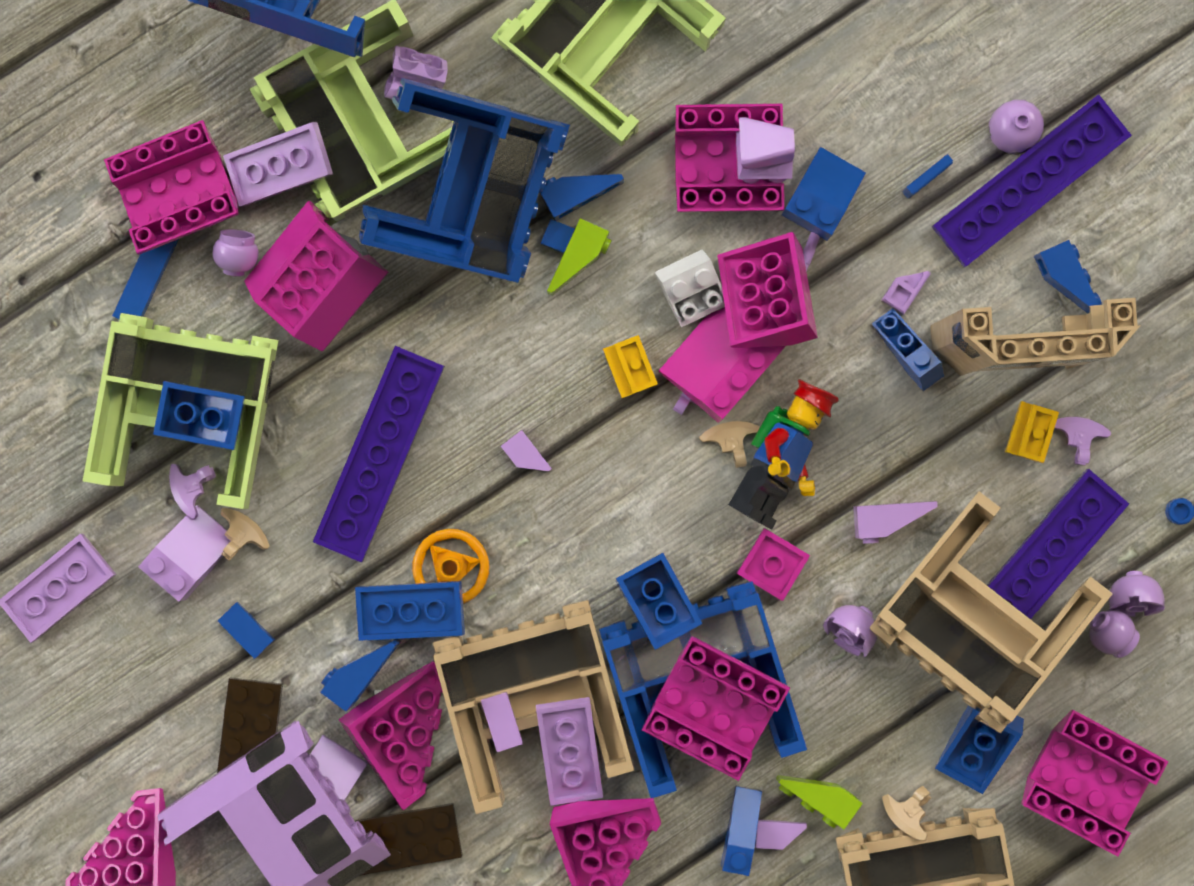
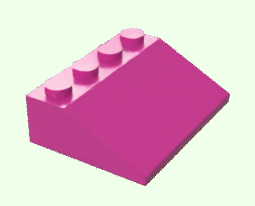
[717,232,818,348]
[659,307,786,423]

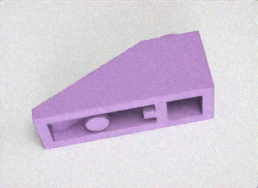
[853,501,938,543]

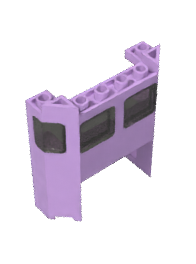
[157,721,391,886]

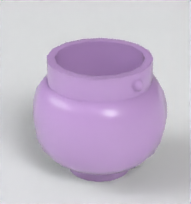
[213,229,259,276]
[1089,610,1140,658]

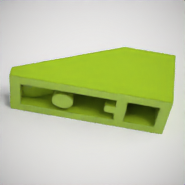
[547,218,612,296]

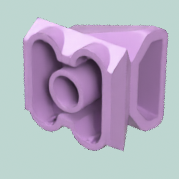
[384,46,448,99]
[736,117,795,184]

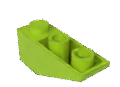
[776,775,863,829]

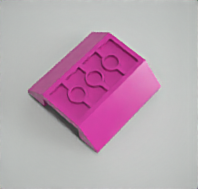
[675,104,784,212]
[104,120,239,255]
[244,201,389,351]
[642,636,790,781]
[1021,709,1169,857]

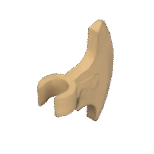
[699,421,760,468]
[221,507,269,561]
[882,786,931,841]

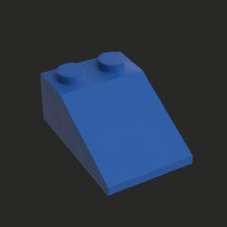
[782,147,866,241]
[153,381,245,450]
[616,553,702,650]
[320,639,401,712]
[935,705,1024,794]

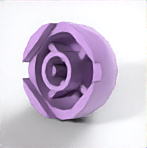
[989,100,1044,154]
[1109,571,1165,617]
[823,605,878,657]

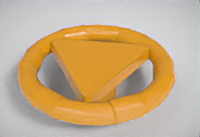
[412,528,490,604]

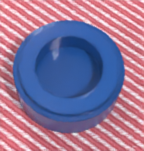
[1165,498,1194,525]

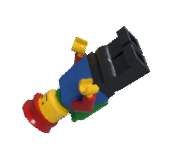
[728,379,839,530]

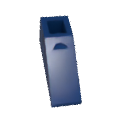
[1034,240,1102,314]
[872,308,945,391]

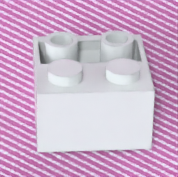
[655,250,725,327]

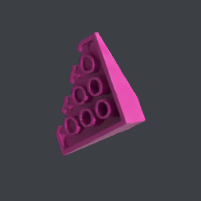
[339,661,448,810]
[65,788,176,886]
[550,798,661,886]

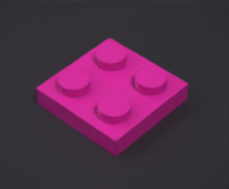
[737,528,810,601]

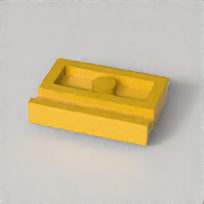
[603,335,658,398]
[1005,401,1059,463]

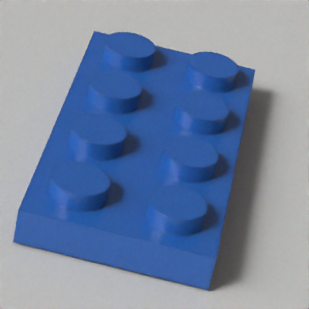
[355,581,465,641]

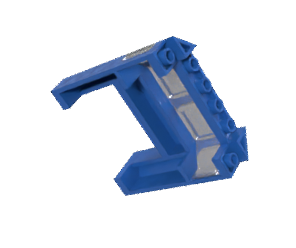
[599,581,807,798]

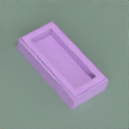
[481,691,523,752]

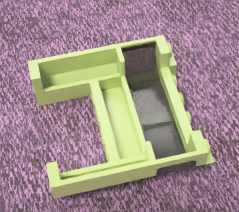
[250,0,454,226]
[491,0,726,147]
[83,313,279,509]

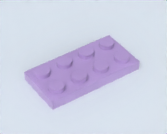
[223,122,333,207]
[0,533,116,643]
[536,697,603,806]

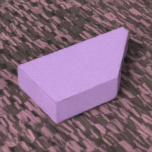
[881,271,931,315]
[501,430,552,471]
[755,820,807,850]

